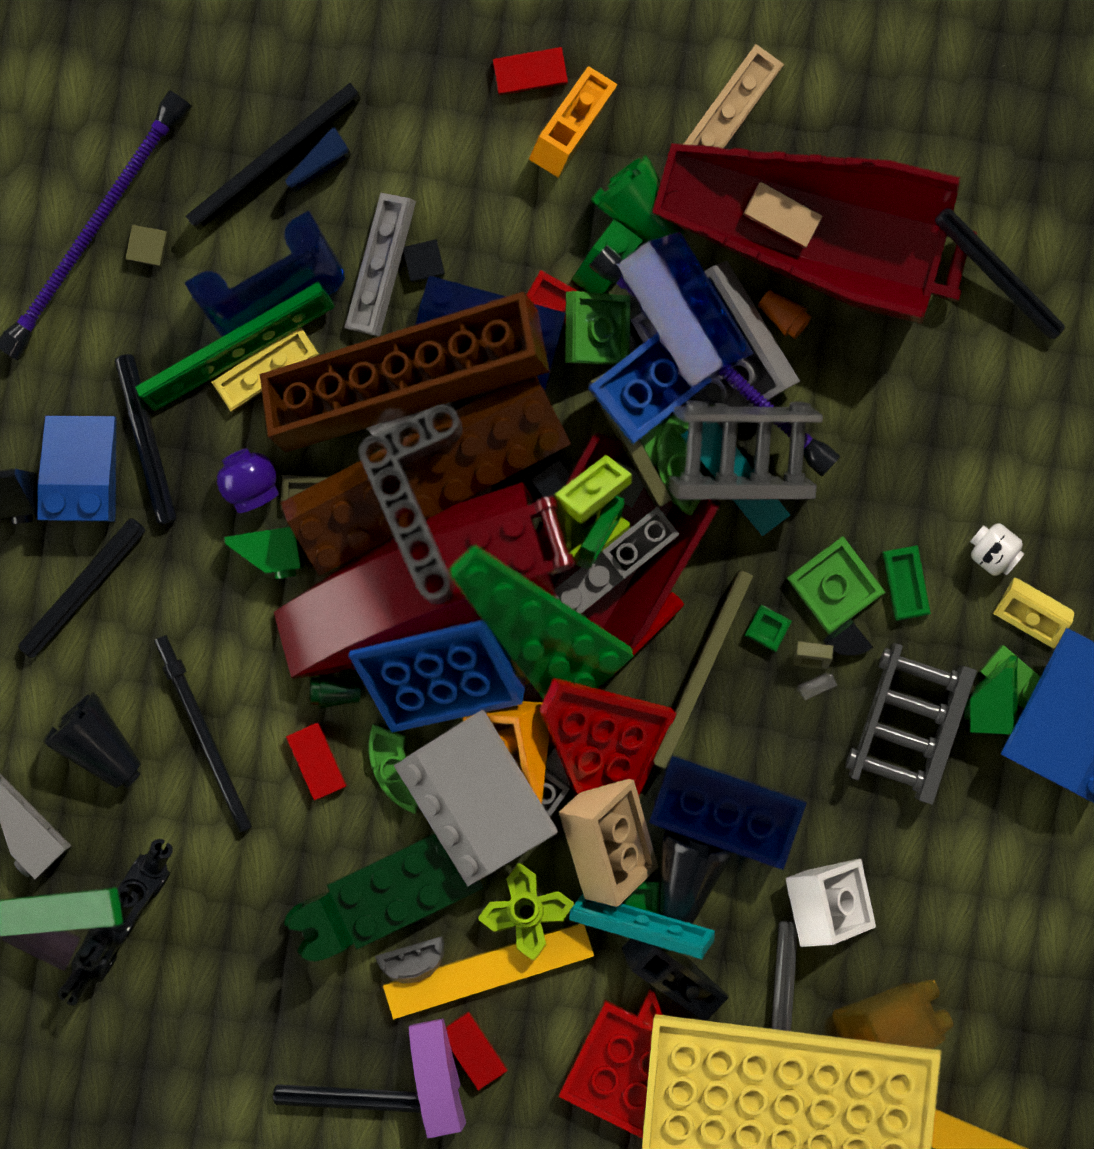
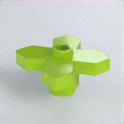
[478,863,574,960]

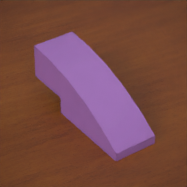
[409,1018,466,1139]

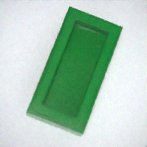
[577,495,625,570]
[882,545,931,621]

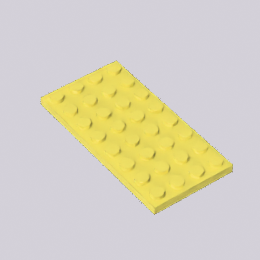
[642,1014,941,1149]

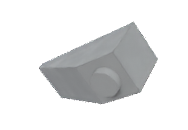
[0,774,72,879]

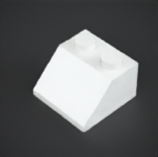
[785,859,876,947]

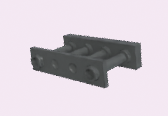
[668,401,823,499]
[845,643,977,805]

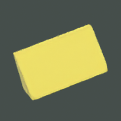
[993,578,1075,649]

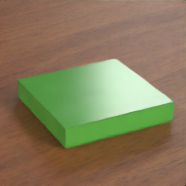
[565,291,630,366]
[786,536,885,634]

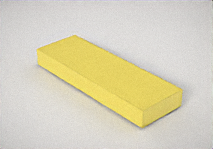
[212,327,320,412]

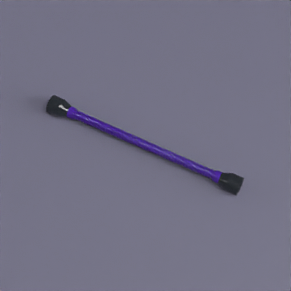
[0,90,192,361]
[589,245,840,477]

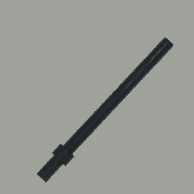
[154,635,252,832]

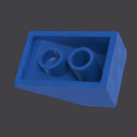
[588,325,712,444]
[37,416,116,522]

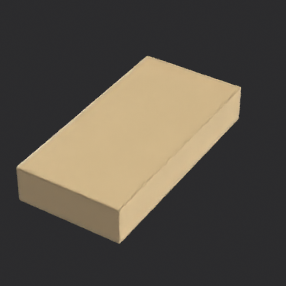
[743,182,822,248]

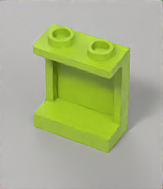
[555,455,632,567]

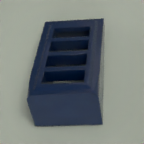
[285,127,351,192]

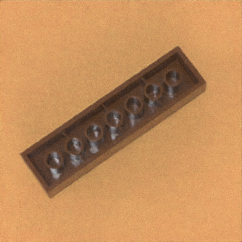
[260,291,549,453]
[281,376,571,576]

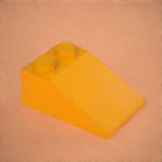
[463,701,549,804]

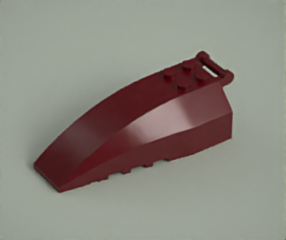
[653,143,977,324]
[274,482,575,679]

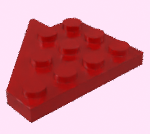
[540,678,677,797]
[558,989,662,1139]

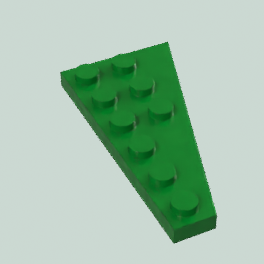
[450,545,634,699]

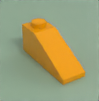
[529,66,618,178]

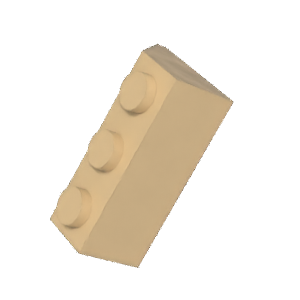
[559,779,658,907]

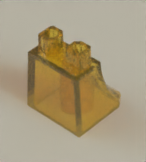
[832,980,954,1049]

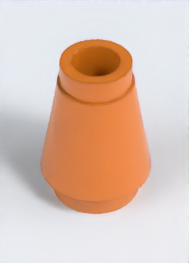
[758,290,812,339]

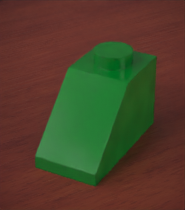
[571,219,643,294]
[224,527,304,579]
[964,655,1018,735]

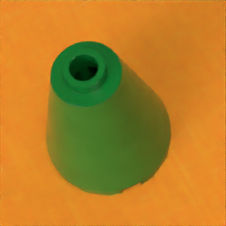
[591,155,685,255]

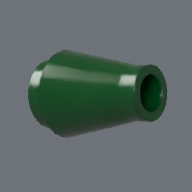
[309,675,361,709]

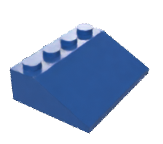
[349,621,527,733]
[1001,628,1094,803]

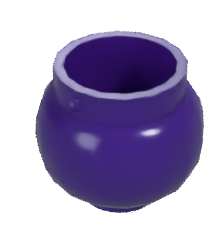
[217,448,279,513]

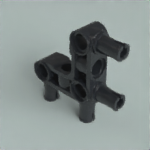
[58,839,173,1006]

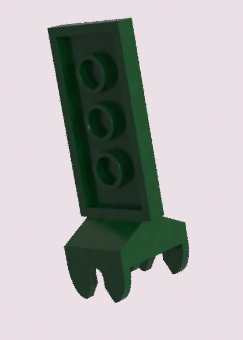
[284,833,484,961]

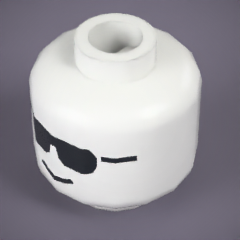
[970,523,1024,576]

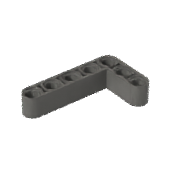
[359,405,463,605]

